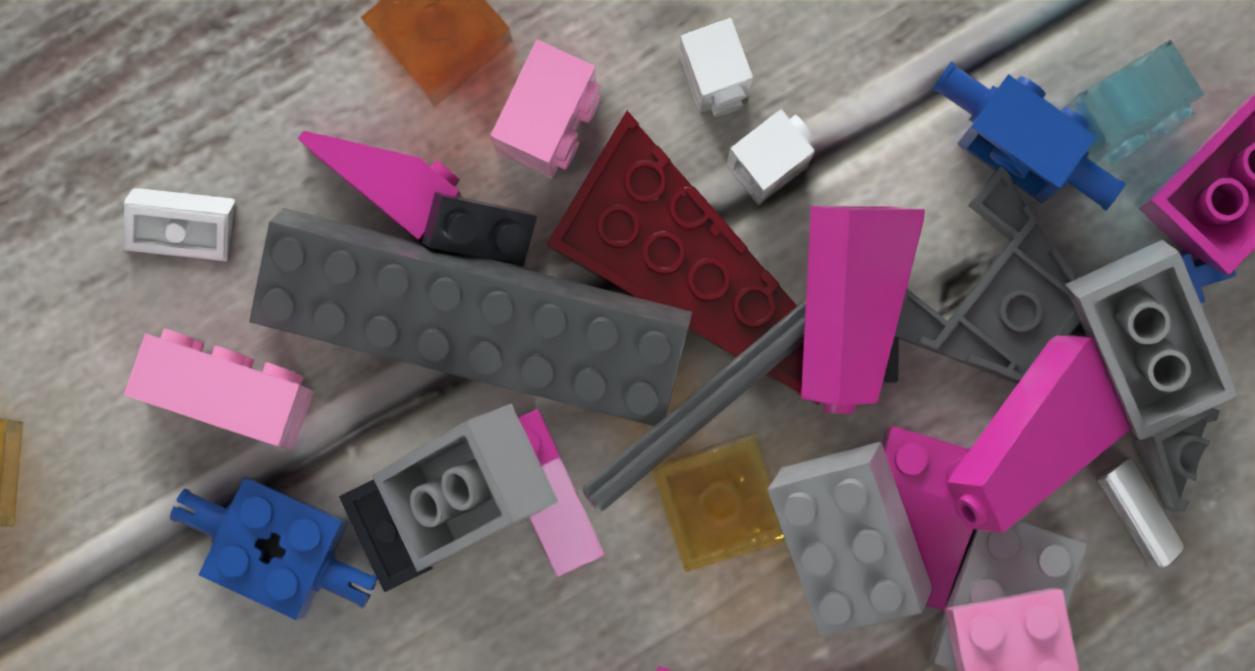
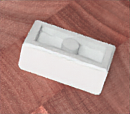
[124,188,235,262]
[1097,459,1184,568]

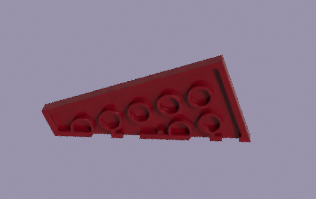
[547,110,821,406]

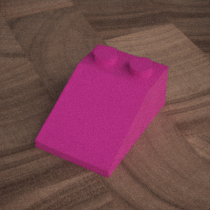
[882,426,973,611]

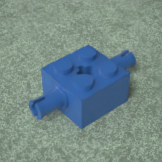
[932,61,1126,211]
[170,477,378,620]

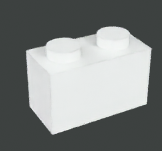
[679,18,753,117]
[726,109,815,205]

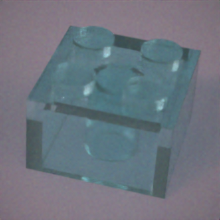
[1066,40,1205,166]

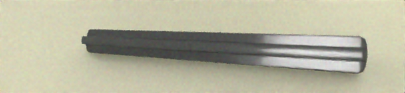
[582,300,806,511]

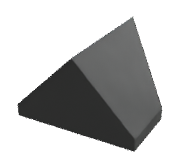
[1131,408,1220,512]

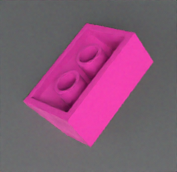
[1138,93,1255,276]

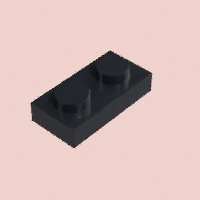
[422,192,537,267]
[339,479,434,592]

